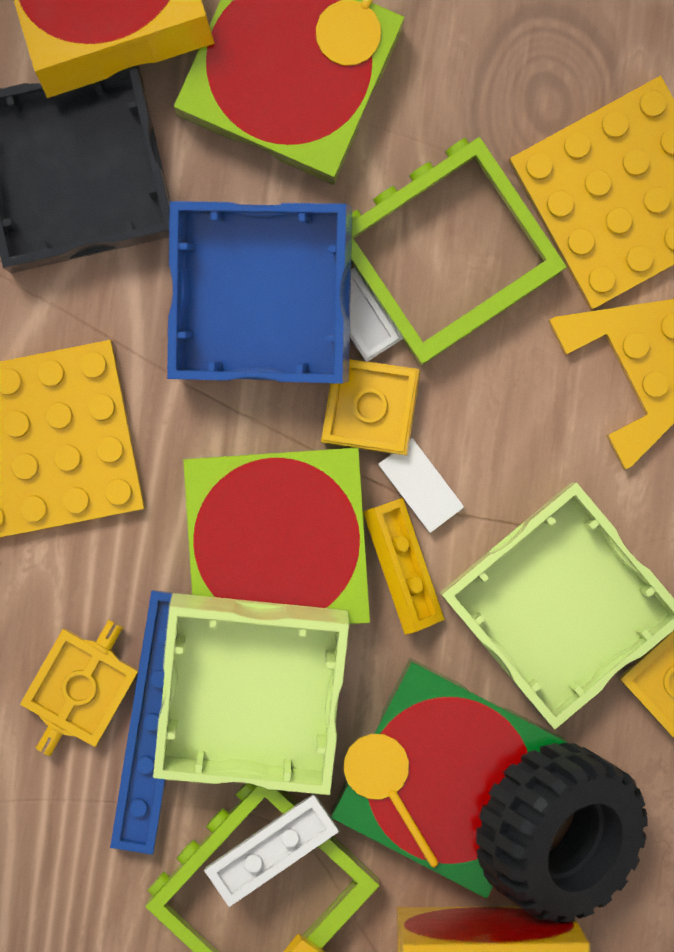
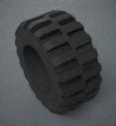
[476,742,648,923]

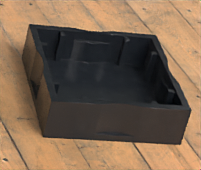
[0,65,170,273]

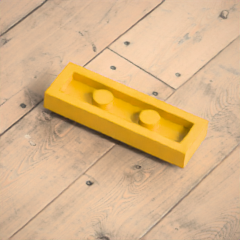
[363,498,445,635]

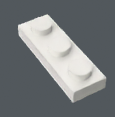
[204,793,339,907]

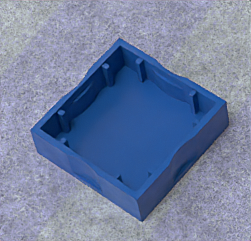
[167,201,352,383]

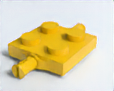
[20,619,138,756]

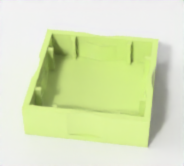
[439,482,674,730]
[153,593,349,795]

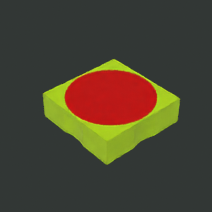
[174,0,405,185]
[183,448,370,624]

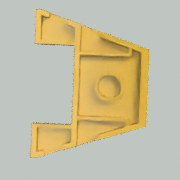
[548,299,674,470]

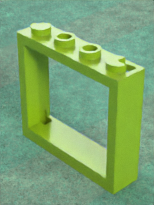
[351,136,567,366]
[145,783,380,952]

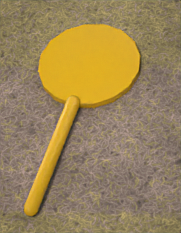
[316,0,381,66]
[344,733,438,867]

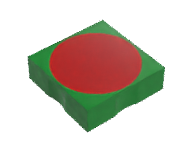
[331,658,568,899]

